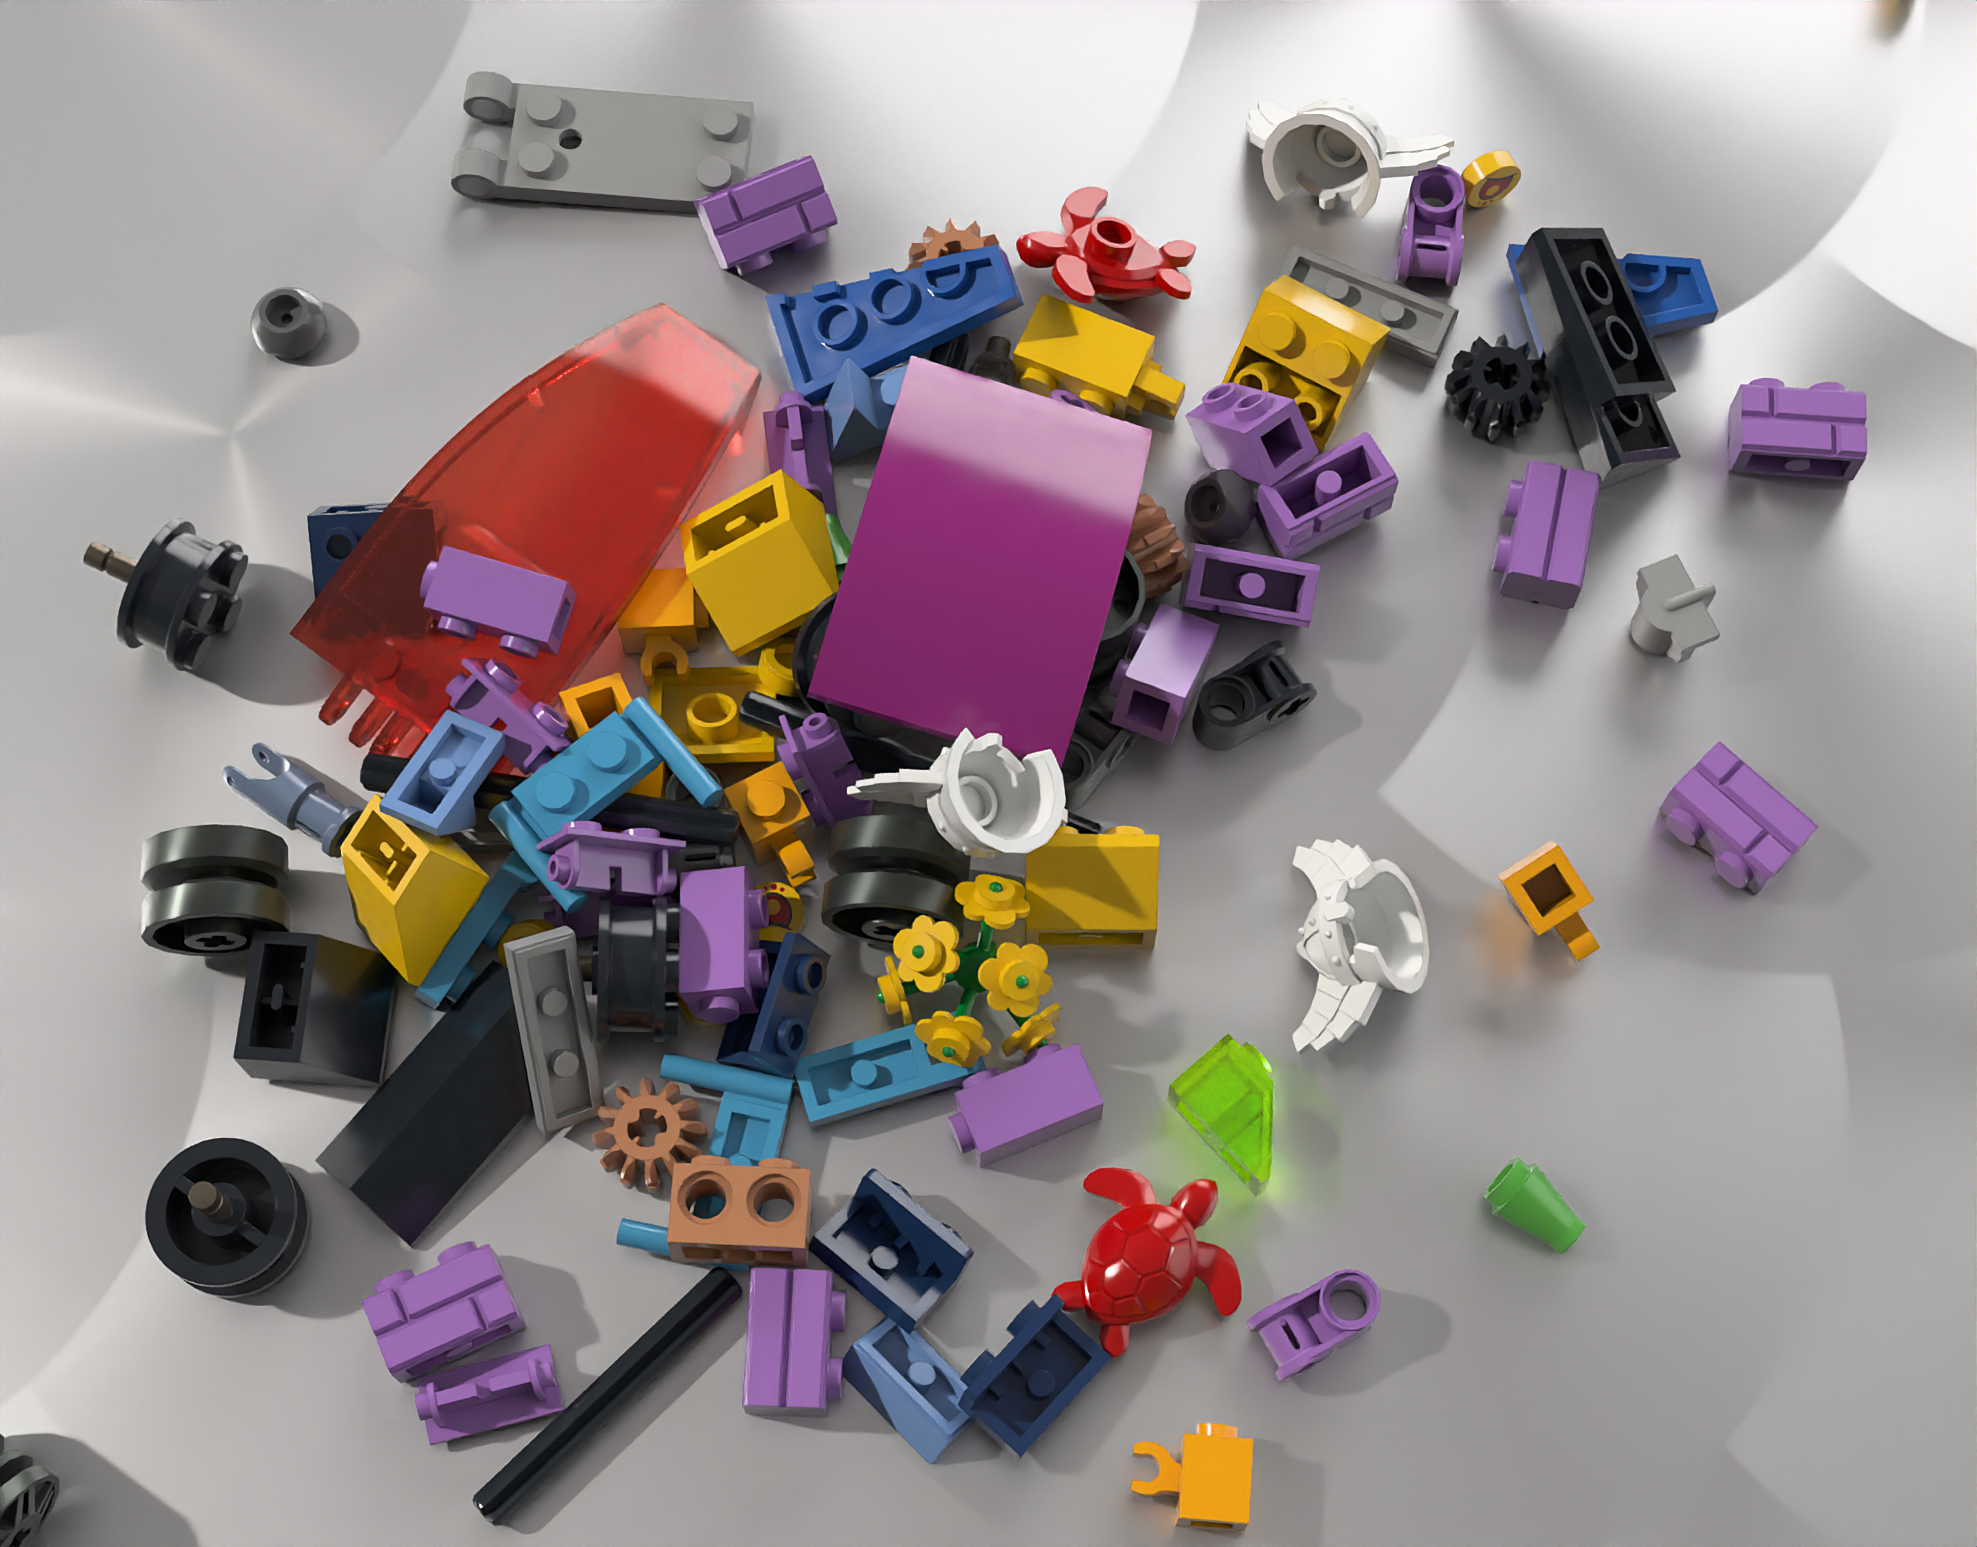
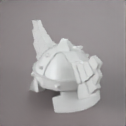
[1246,97,1454,219]
[847,727,1068,859]
[1292,838,1430,1055]

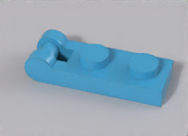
[413,849,539,1009]
[795,1012,986,1128]

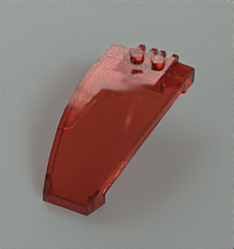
[289,302,762,774]

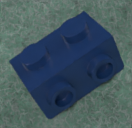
[716,932,831,1078]
[808,1168,974,1335]
[958,1293,1111,1462]

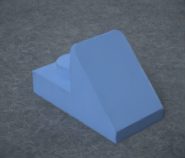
[823,358,927,462]
[379,709,506,837]

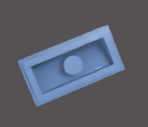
[843,1316,975,1464]

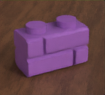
[694,155,838,275]
[1729,378,1867,480]
[1255,432,1399,560]
[1492,460,1602,610]
[1179,542,1320,628]
[1659,741,1819,895]
[361,1241,526,1383]
[742,1268,847,1418]

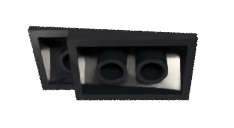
[1515,227,1681,490]
[315,960,535,1248]

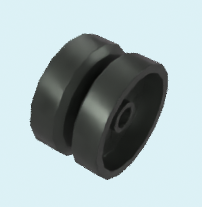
[821,815,971,946]
[141,824,290,956]

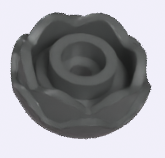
[250,287,328,359]
[1184,469,1257,547]

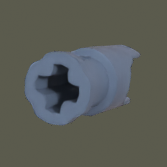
[222,742,363,858]

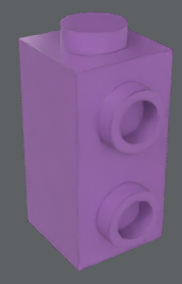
[1185,383,1319,486]
[420,545,577,659]
[1108,603,1220,745]
[679,866,769,1023]
[948,1043,1104,1168]

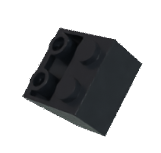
[233,930,398,1087]

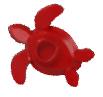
[1016,186,1196,304]
[1051,1167,1242,1359]

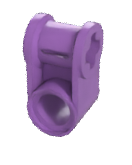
[1396,164,1465,287]
[1246,1269,1381,1383]

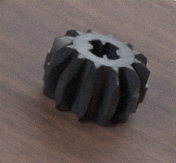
[1444,333,1551,442]

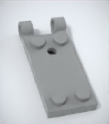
[451,71,754,214]

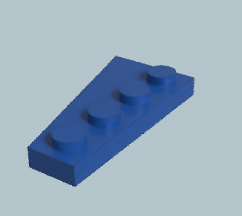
[765,244,1024,406]

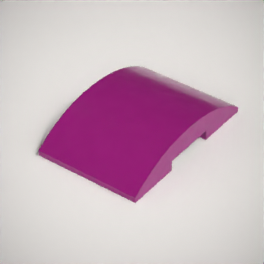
[807,355,1152,769]

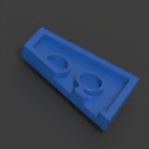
[1506,244,1718,359]

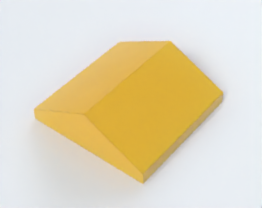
[649,666,778,764]

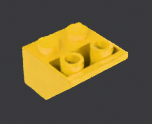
[1221,274,1391,452]
[679,469,839,657]
[340,793,490,987]
[1025,826,1159,949]

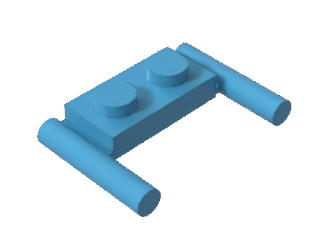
[488,697,724,914]
[616,1052,795,1273]

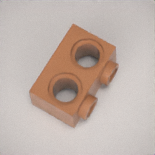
[667,1155,813,1267]

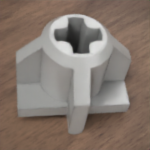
[1630,554,1721,663]

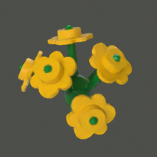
[876,874,1062,1068]

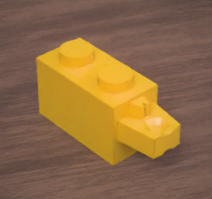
[1013,293,1186,421]

